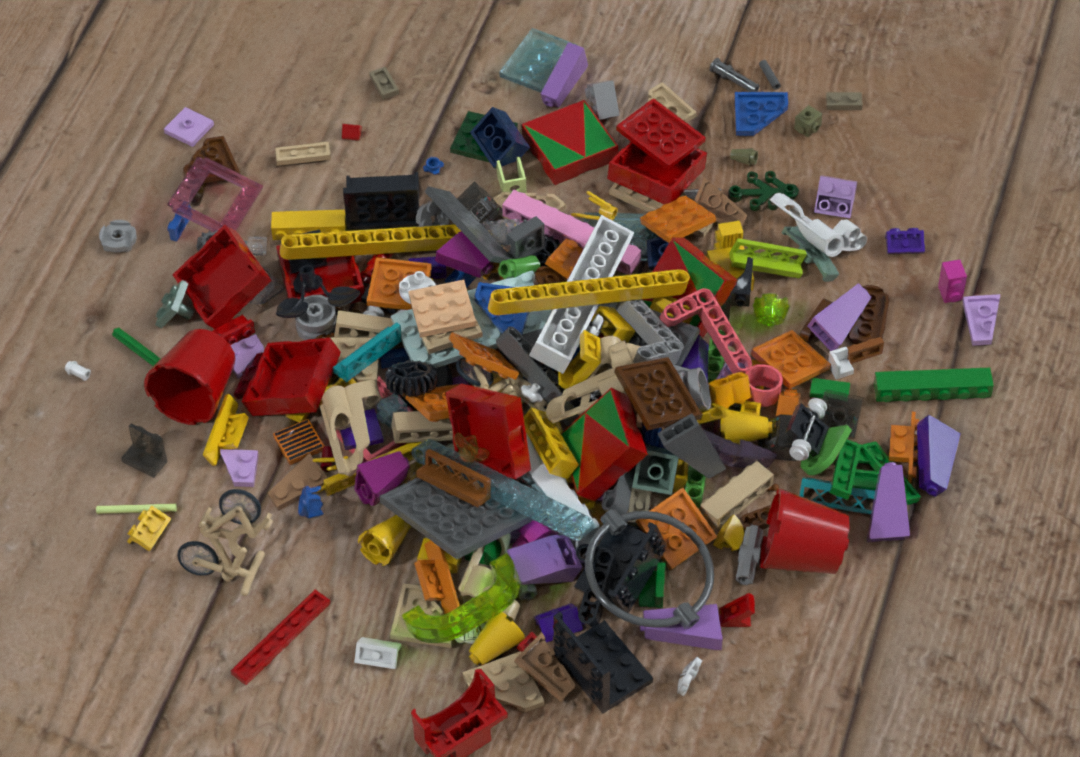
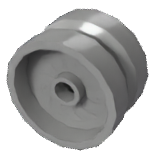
[295,295,337,340]
[677,368,711,411]

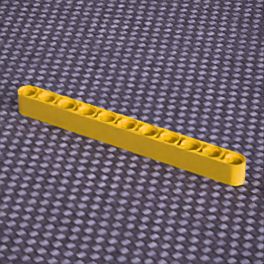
[279,224,461,260]
[488,270,690,315]

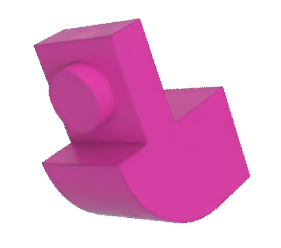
[512,518,559,548]

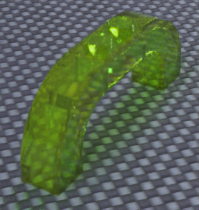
[401,553,521,643]

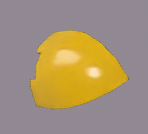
[713,514,744,551]

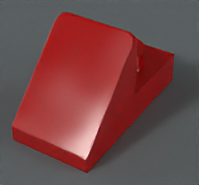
[719,593,755,627]

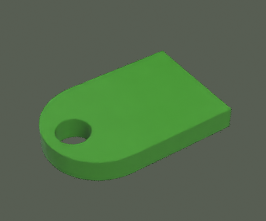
[801,425,852,475]

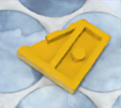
[697,403,730,424]

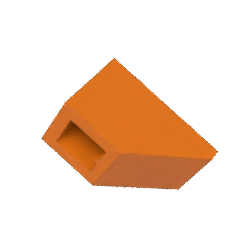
[776,388,801,420]

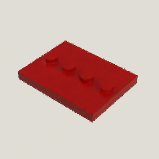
[616,98,706,170]

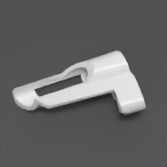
[770,193,867,257]

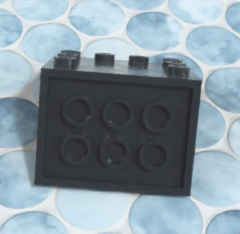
[343,172,420,230]
[574,522,668,613]
[553,612,653,714]

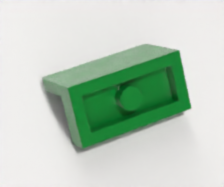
[639,562,665,608]

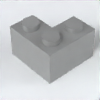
[585,80,620,120]

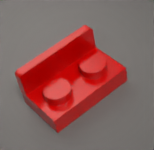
[212,314,255,345]

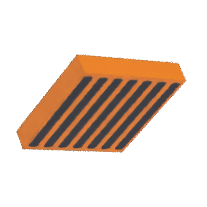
[273,419,324,465]

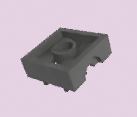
[507,216,545,259]

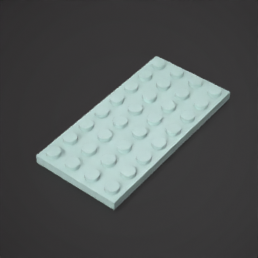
[391,270,552,368]

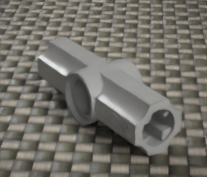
[736,525,763,585]

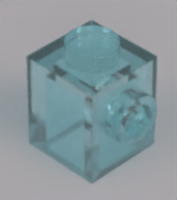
[376,393,408,428]

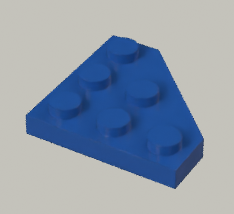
[734,92,788,136]
[474,282,529,335]

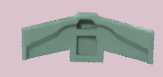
[781,226,839,282]

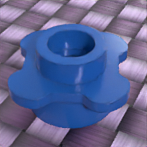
[423,157,444,175]

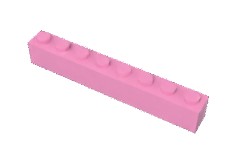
[502,190,641,275]

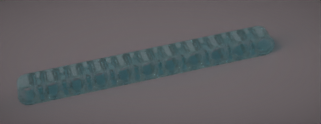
[412,439,594,541]

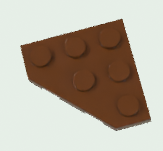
[183,136,240,186]

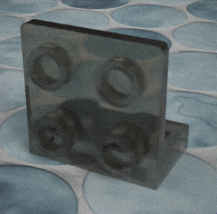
[121,423,168,478]

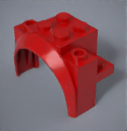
[411,669,508,757]

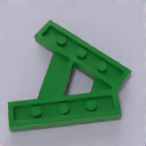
[829,439,921,505]

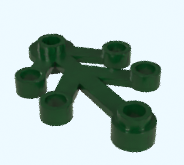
[728,171,799,211]

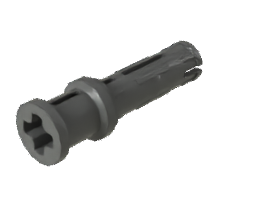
[709,58,760,92]

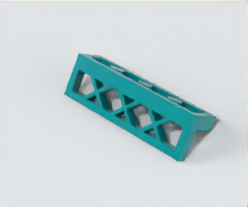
[333,322,402,382]
[799,477,875,514]

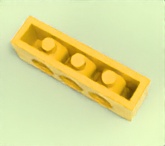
[524,407,579,479]

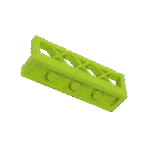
[729,238,807,279]

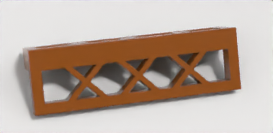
[416,449,491,507]

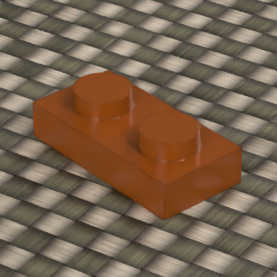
[847,337,884,364]

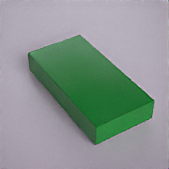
[810,378,850,402]

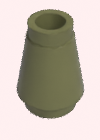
[730,148,758,166]

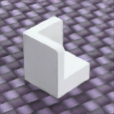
[828,347,854,380]

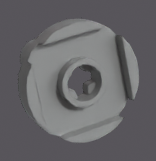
[416,201,449,227]
[99,220,137,252]

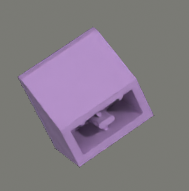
[814,176,857,218]

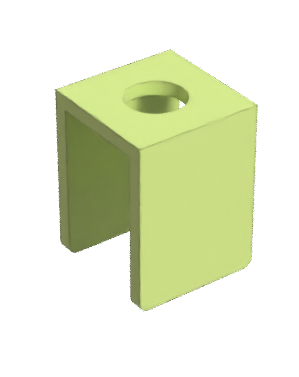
[497,157,527,194]

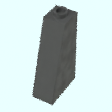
[658,413,726,479]

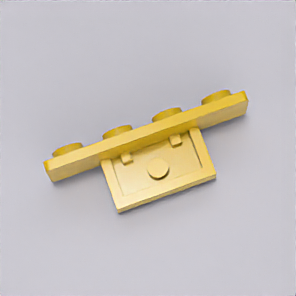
[203,394,249,466]

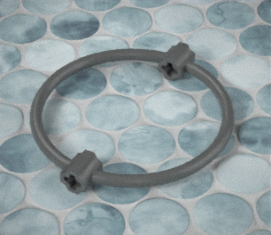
[585,509,714,629]

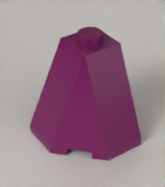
[435,231,494,278]
[354,451,410,506]

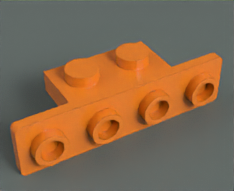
[889,411,919,484]
[414,540,461,619]

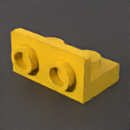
[127,505,171,551]

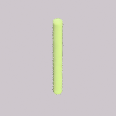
[96,504,177,514]

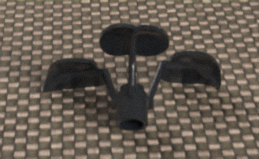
[276,265,360,318]

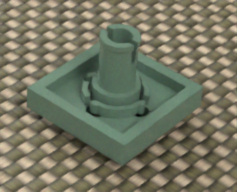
[155,280,194,329]

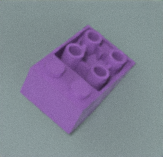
[507,535,582,585]

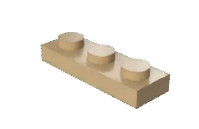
[275,142,331,166]

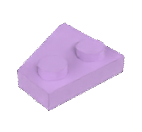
[230,334,264,379]
[220,449,258,487]

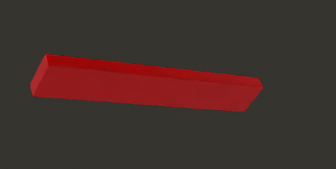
[230,589,331,685]

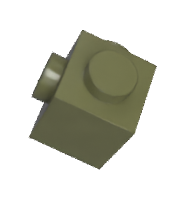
[794,105,823,137]

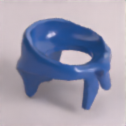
[298,486,324,519]

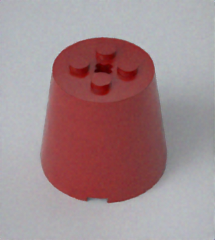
[144,329,236,425]
[760,489,850,574]

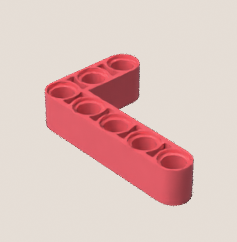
[660,288,752,374]

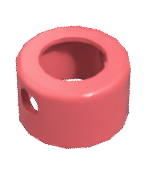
[745,364,783,407]

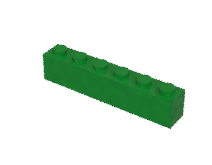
[873,367,994,402]

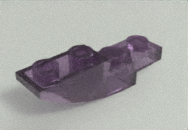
[703,430,777,468]

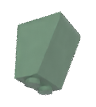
[632,442,679,495]

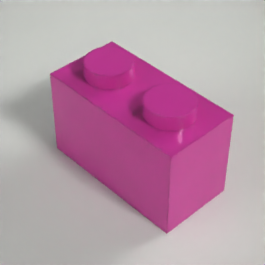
[938,259,967,303]

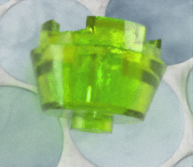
[752,293,790,326]

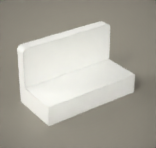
[354,637,401,669]

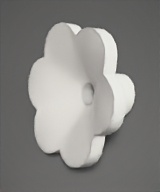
[521,383,543,403]

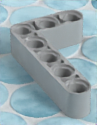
[616,299,684,365]

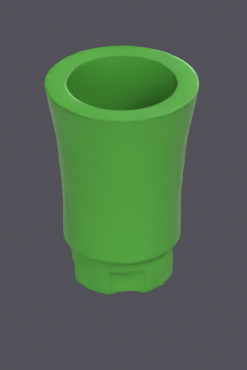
[498,255,541,279]

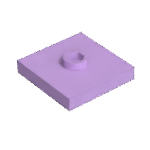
[164,107,214,147]

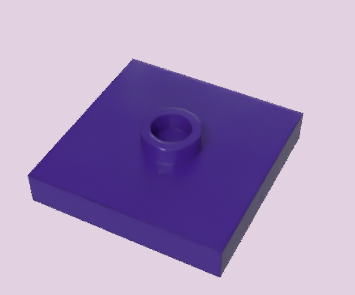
[339,408,384,451]

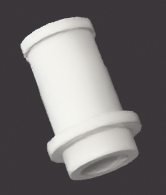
[65,361,91,381]

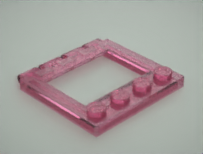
[167,157,263,232]

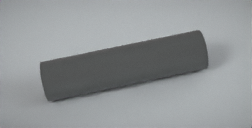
[759,60,781,90]

